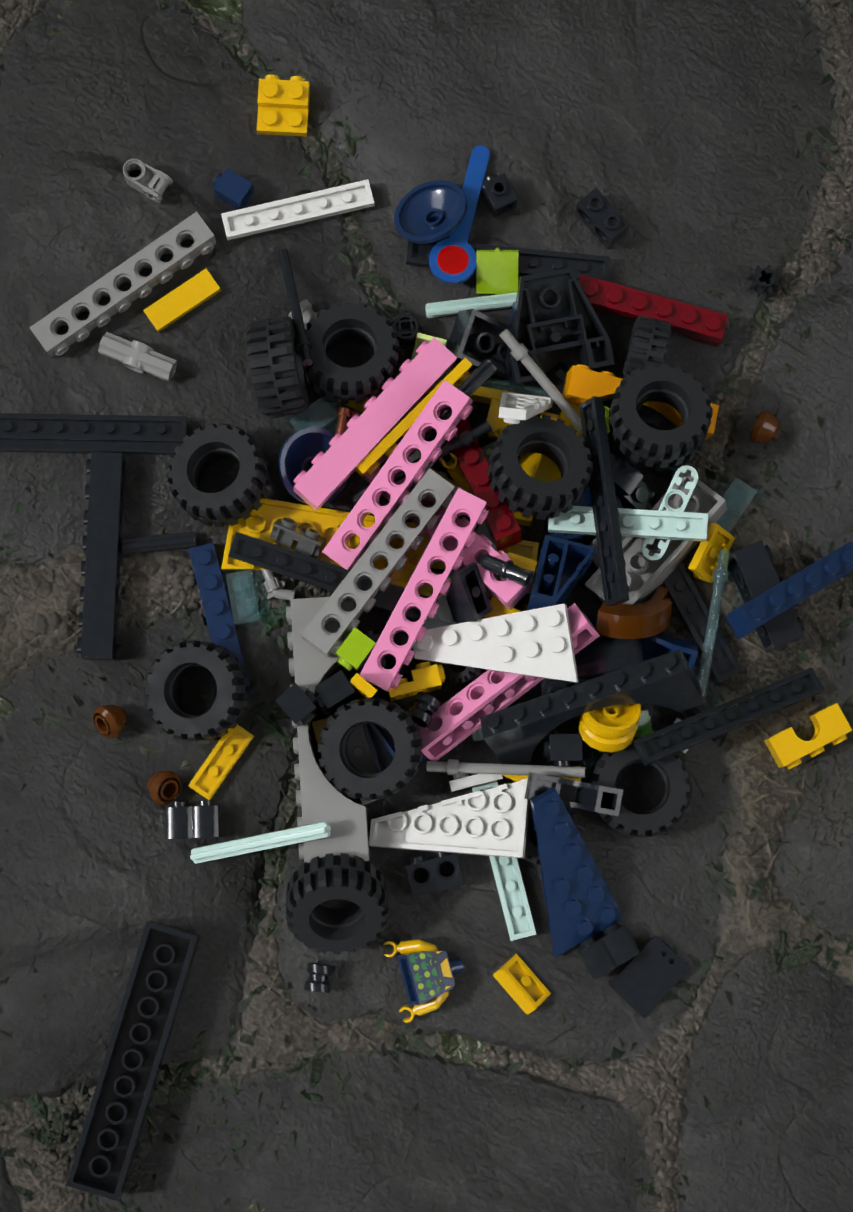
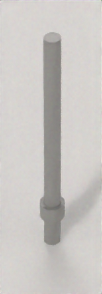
[499,329,583,435]
[427,759,585,778]

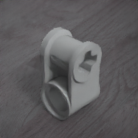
[123,159,173,203]

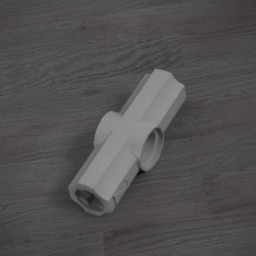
[98,332,178,382]

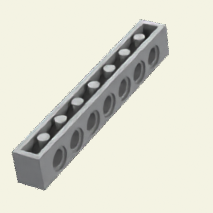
[29,211,216,358]
[301,468,455,658]

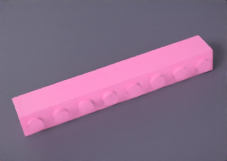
[293,337,457,512]

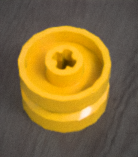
[579,704,641,753]

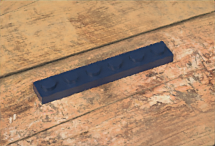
[189,542,252,693]

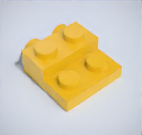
[257,74,310,137]
[389,661,445,702]

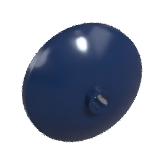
[394,180,467,244]
[278,427,350,504]

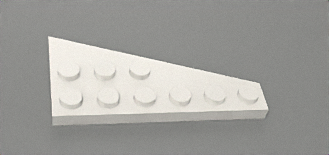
[413,604,579,683]
[369,778,530,858]

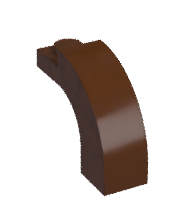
[596,586,673,639]

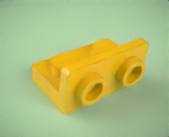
[688,522,735,583]

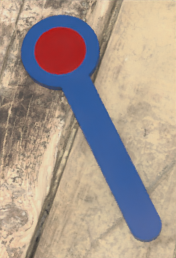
[429,145,490,284]

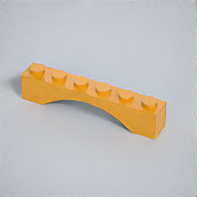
[562,365,719,441]

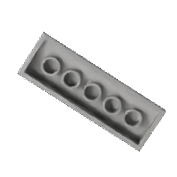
[584,471,728,604]

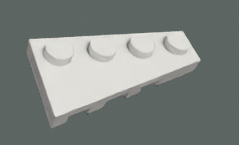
[499,392,553,424]

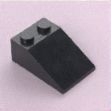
[446,309,520,386]

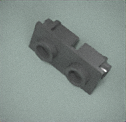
[270,518,326,557]

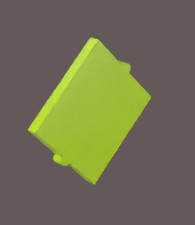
[476,248,519,295]

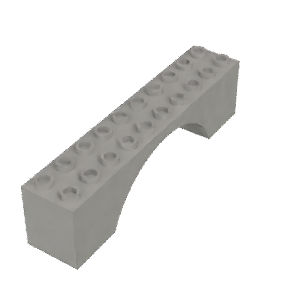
[286,597,370,863]

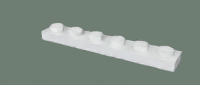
[221,179,374,240]

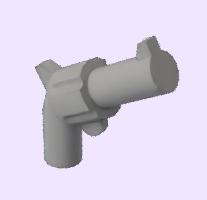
[261,570,295,600]

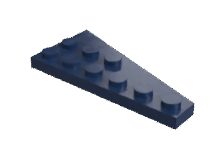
[530,787,623,957]

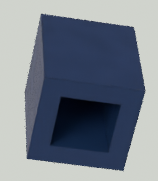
[213,168,254,210]

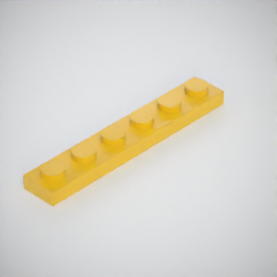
[355,358,473,477]

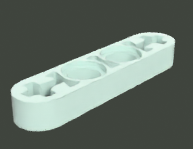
[642,465,698,561]

